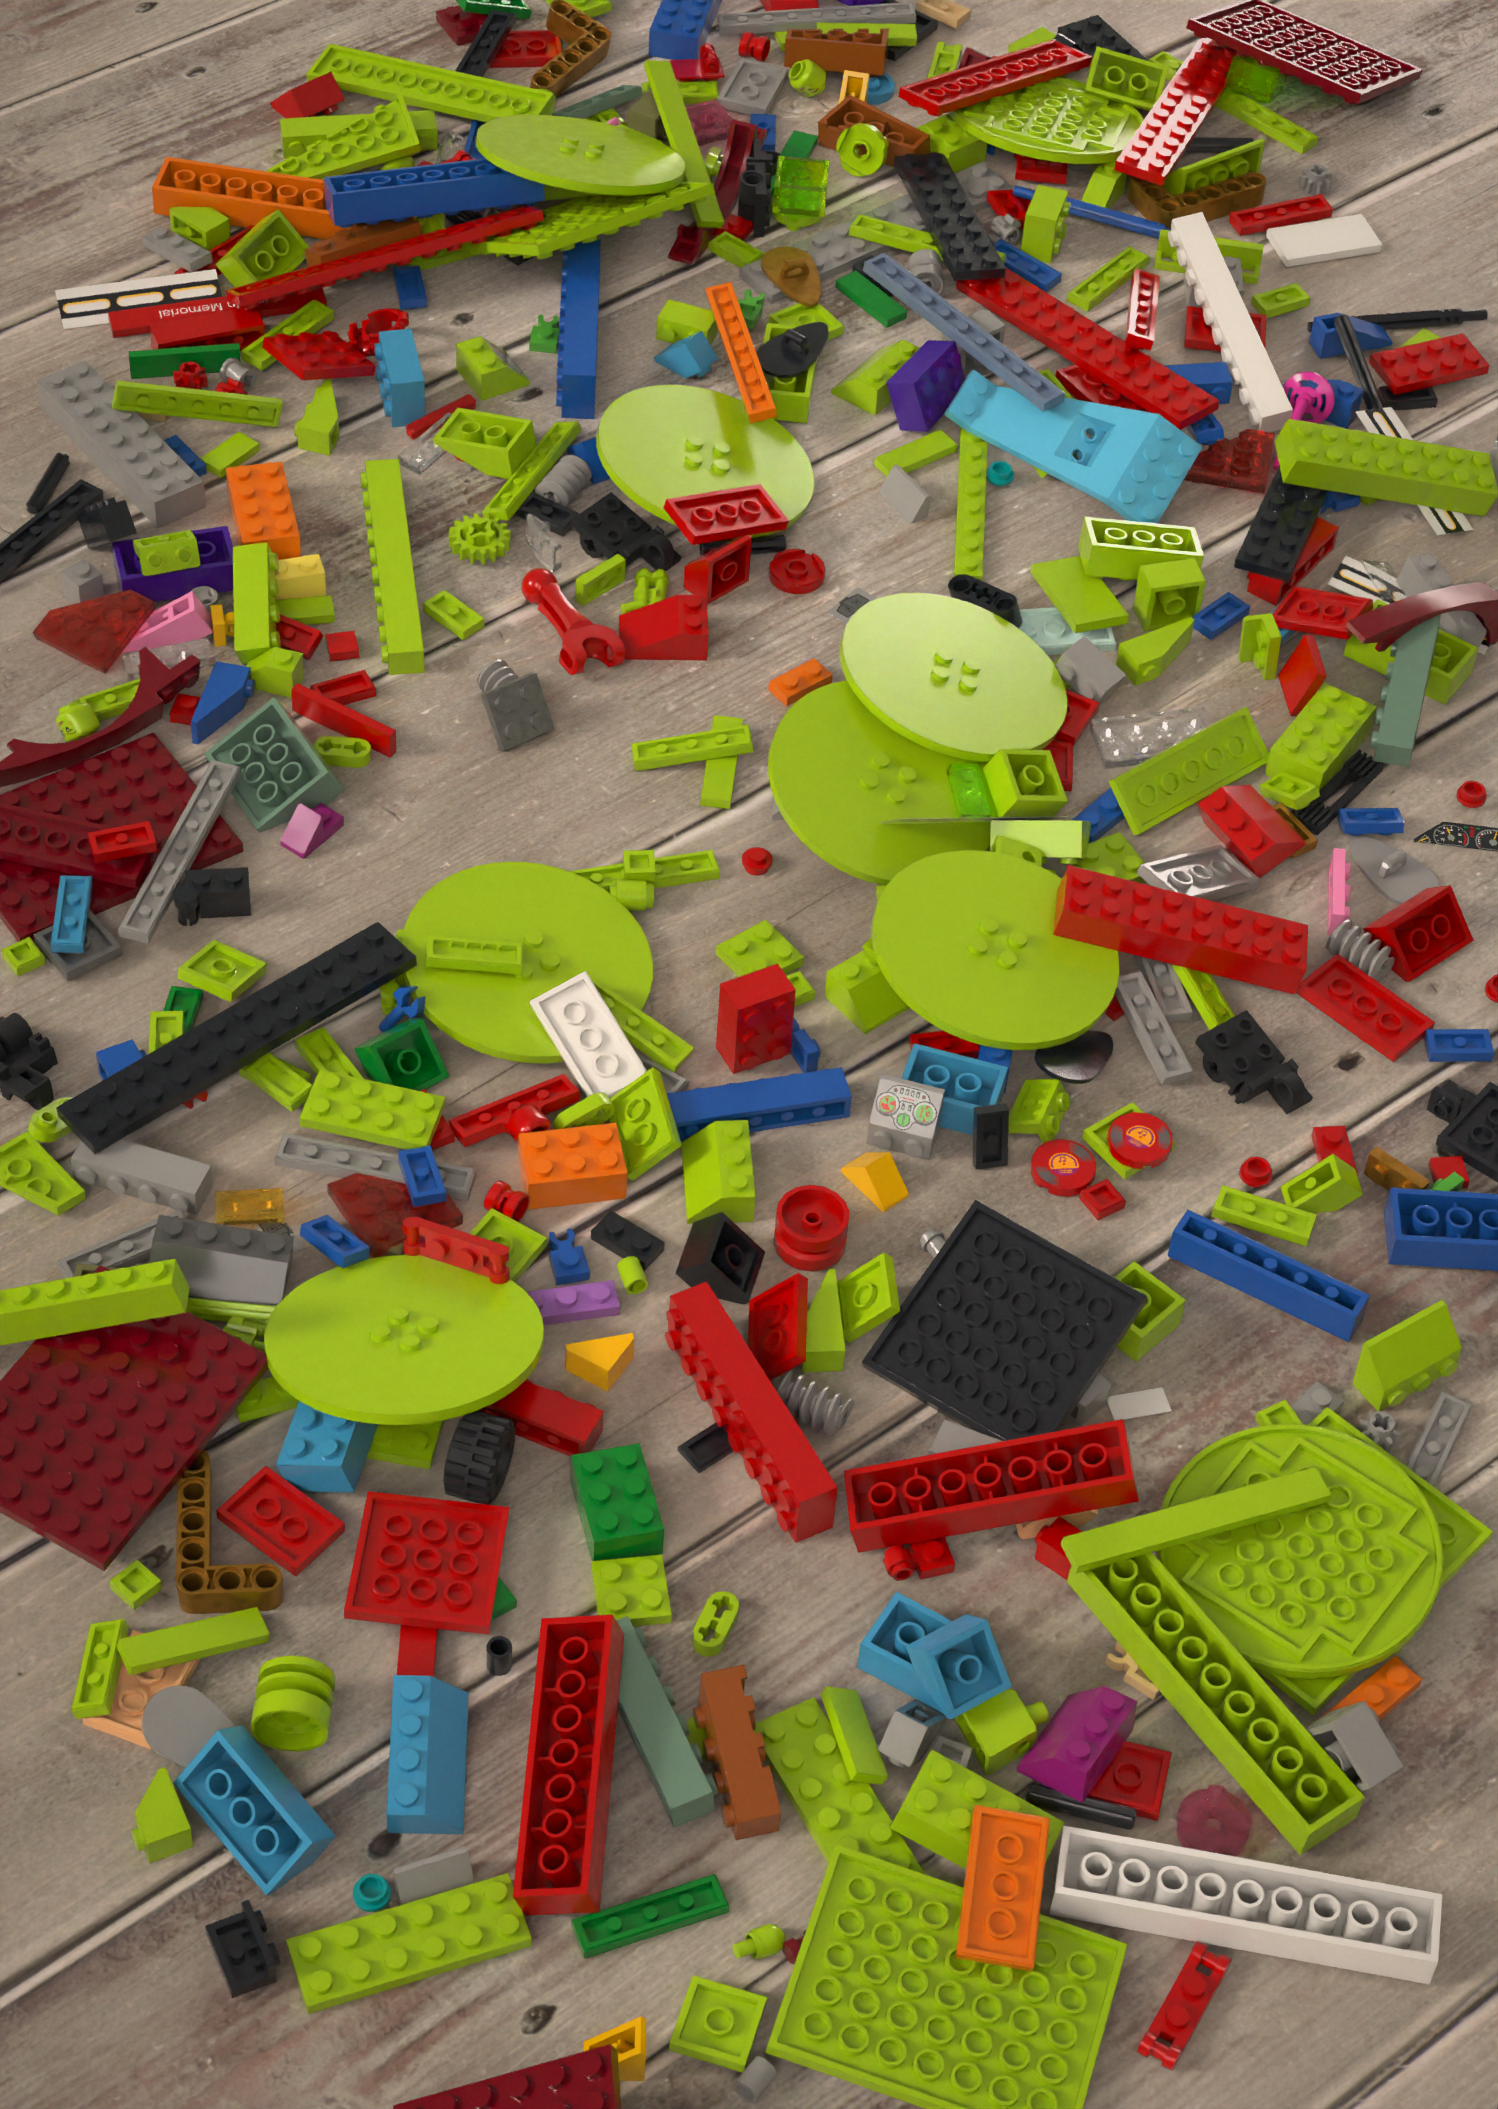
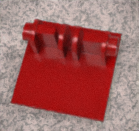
[670,43,725,82]

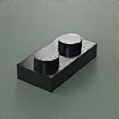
[516,492,579,537]
[973,1103,1009,1170]
[591,1210,665,1271]

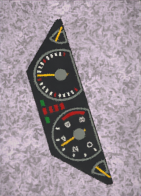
[1414,822,1498,851]

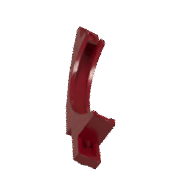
[668,119,767,265]
[1346,582,1498,652]
[0,646,200,787]

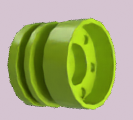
[251,1655,336,1752]

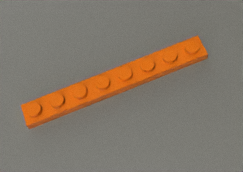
[705,282,777,424]

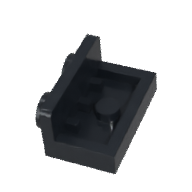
[205,1899,281,1998]

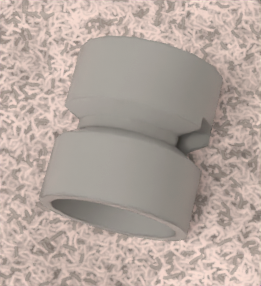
[908,249,943,294]

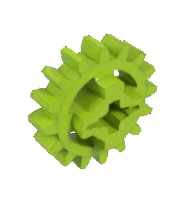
[449,513,511,564]

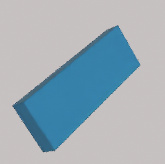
[51,875,93,953]

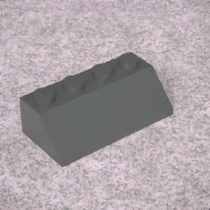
[149,1215,294,1306]

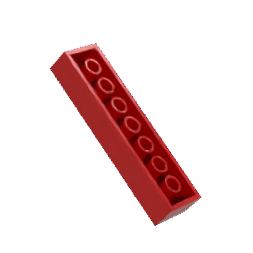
[1053,865,1308,994]
[665,1282,838,1543]
[844,1419,1139,1553]
[513,1614,624,1916]

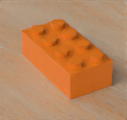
[226,462,301,560]

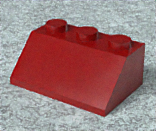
[1198,785,1306,878]
[1363,885,1474,982]

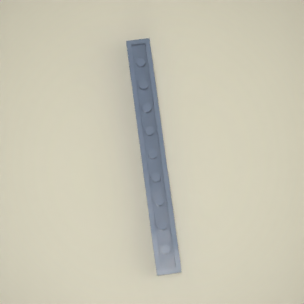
[863,253,1065,412]

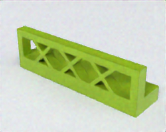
[1154,229,1264,284]

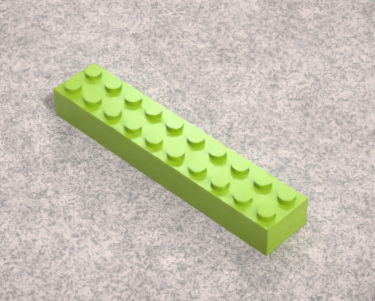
[1067,1552,1365,1855]

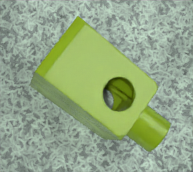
[954,1689,1049,1776]

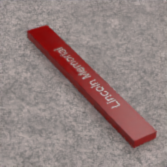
[108,284,327,338]

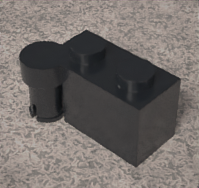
[173,867,251,926]

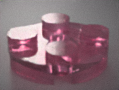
[1176,1785,1252,1856]

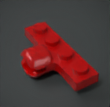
[449,1074,580,1147]

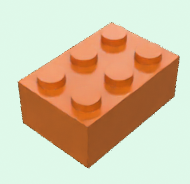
[518,1123,627,1210]

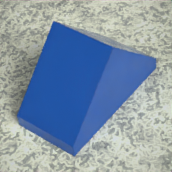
[567,437,611,484]

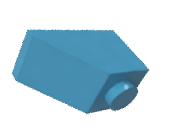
[653,331,719,378]

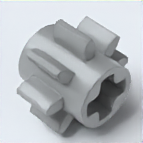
[1300,164,1332,196]
[989,213,1021,245]
[1357,1410,1402,1453]

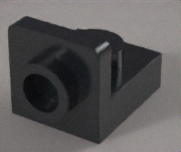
[1426,1080,1476,1124]

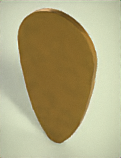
[761,246,821,307]

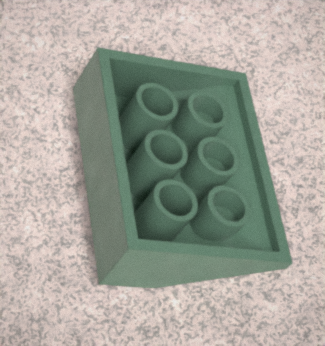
[204,697,345,832]

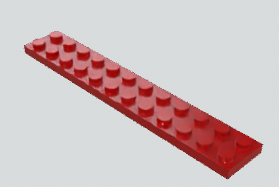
[1114,38,1245,186]
[225,205,544,309]
[956,267,1219,430]

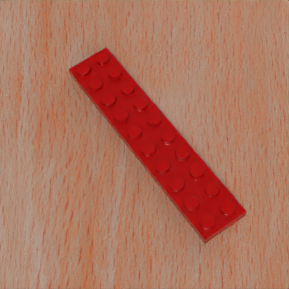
[898,40,1093,117]

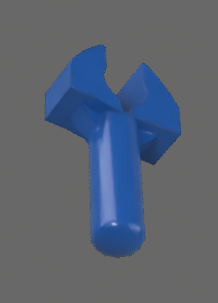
[379,986,426,1032]

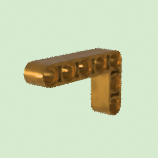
[529,0,612,97]
[1127,172,1267,229]
[176,1449,284,1614]

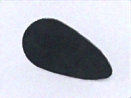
[756,322,828,378]
[1034,1031,1113,1084]

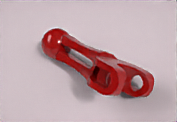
[521,568,625,675]

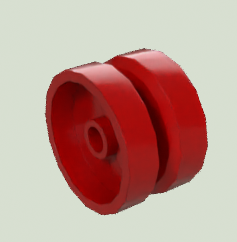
[773,1185,850,1272]

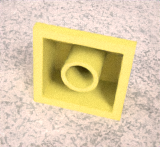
[275,554,326,600]

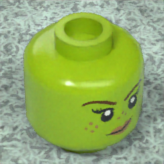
[789,59,826,98]
[55,699,100,742]

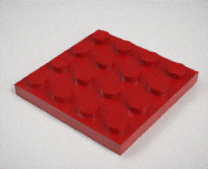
[344,1491,510,1635]

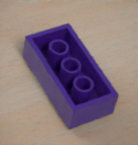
[112,526,233,606]

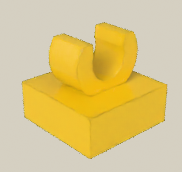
[210,604,234,647]

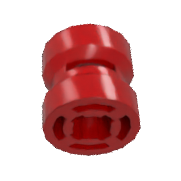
[738,31,771,62]
[484,1180,530,1222]

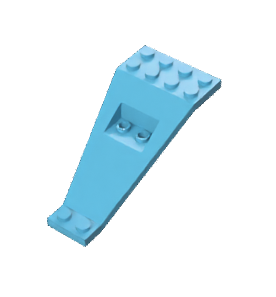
[944,370,1202,524]

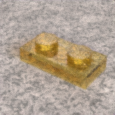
[215,1188,284,1225]

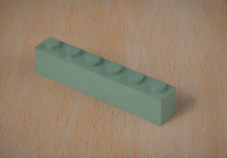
[1370,614,1441,767]
[616,1616,718,1828]

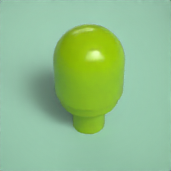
[732,1924,785,1959]

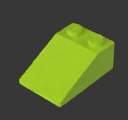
[433,408,536,479]

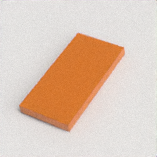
[955,1805,1050,1971]

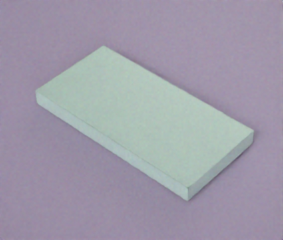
[1019,607,1116,655]

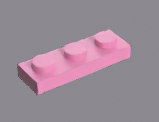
[1327,848,1351,935]

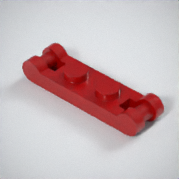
[403,1217,510,1284]
[1137,1941,1232,2071]

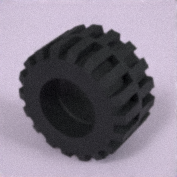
[443,1410,515,1505]

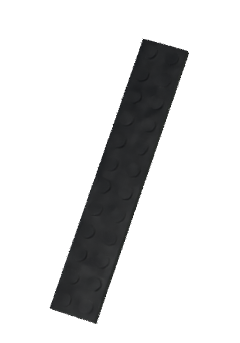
[56,922,417,1154]

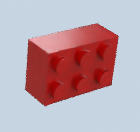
[716,964,796,1074]

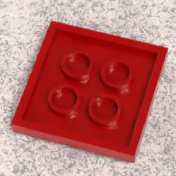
[262,331,376,381]

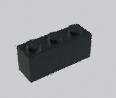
[77,497,137,549]

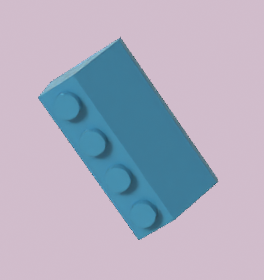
[387,1675,469,1834]
[173,1725,336,1896]

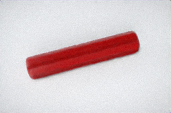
[406,394,476,440]

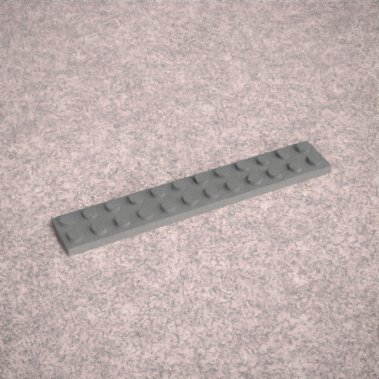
[739,162,1014,304]

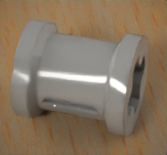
[220,357,257,391]

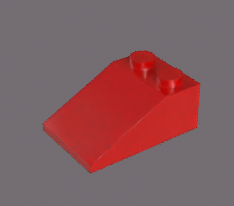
[619,594,709,661]

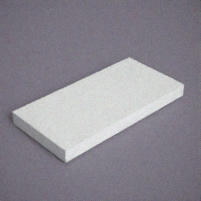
[1266,214,1382,267]
[530,971,647,1099]

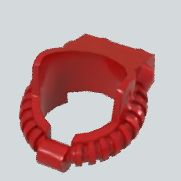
[347,308,409,357]

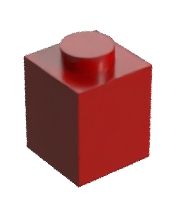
[1034,1516,1082,1580]

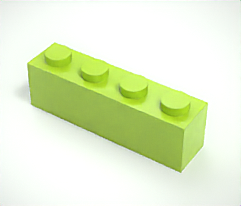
[233,542,281,665]

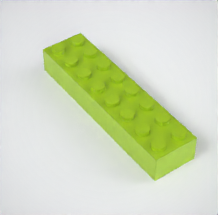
[1275,418,1498,517]

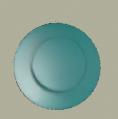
[986,461,1014,486]
[353,1874,391,1912]

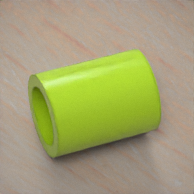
[617,1256,649,1295]

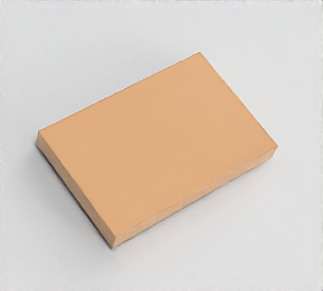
[82,1630,200,1749]

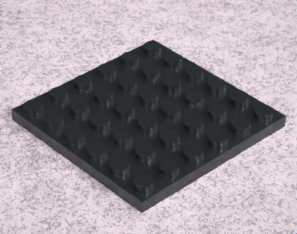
[862,1200,1148,1441]

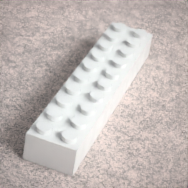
[1049,1825,1442,1985]

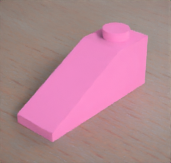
[117,591,213,653]

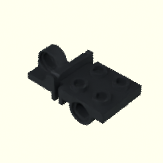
[738,139,783,237]
[571,492,682,571]
[1195,1010,1313,1115]
[0,1013,58,1110]

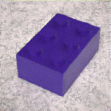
[886,340,966,432]

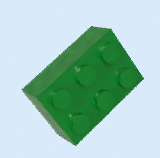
[570,1443,664,1561]

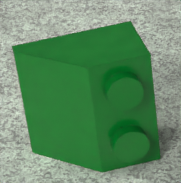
[354,1018,449,1091]

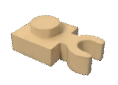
[1105,1641,1160,1700]

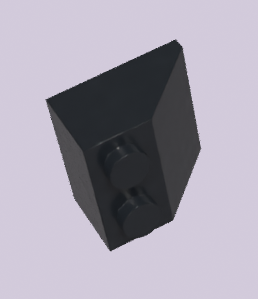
[675,1212,765,1305]

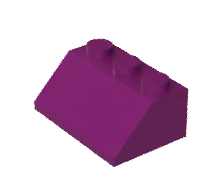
[1016,1686,1137,1803]

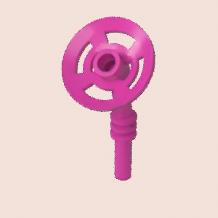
[1273,371,1335,471]

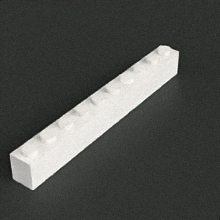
[1168,212,1293,435]

